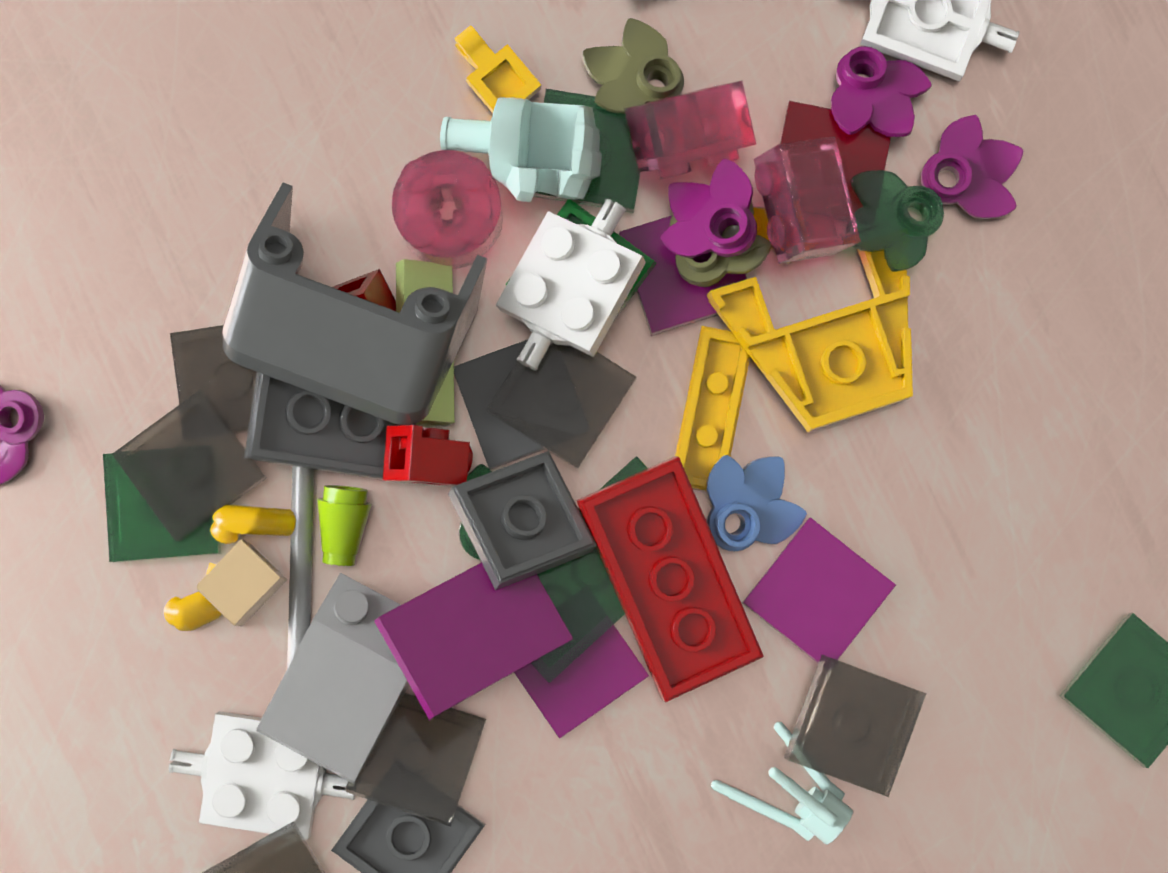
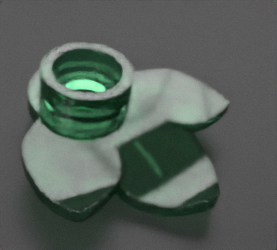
[843,170,944,272]

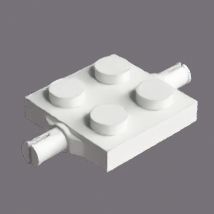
[860,0,1020,82]
[496,199,646,371]
[169,711,358,840]

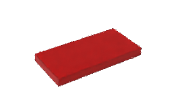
[576,456,764,702]

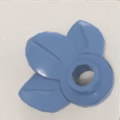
[706,455,807,551]

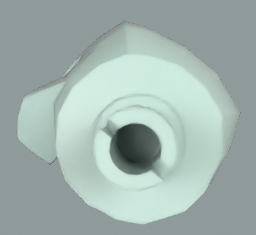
[440,97,602,202]

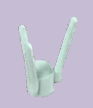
[711,722,853,845]

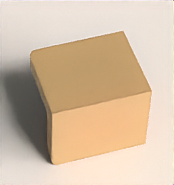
[197,539,288,626]

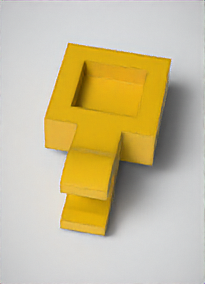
[454,25,542,113]

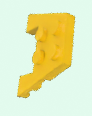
[707,229,913,432]

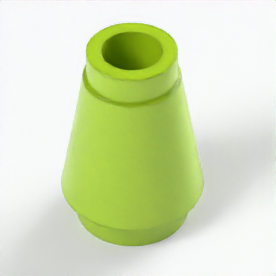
[317,485,372,566]

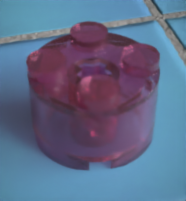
[392,150,503,269]

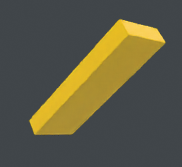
[675,326,750,492]

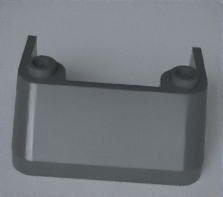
[223,182,487,425]

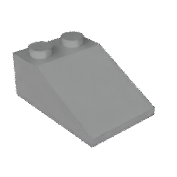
[257,573,409,784]

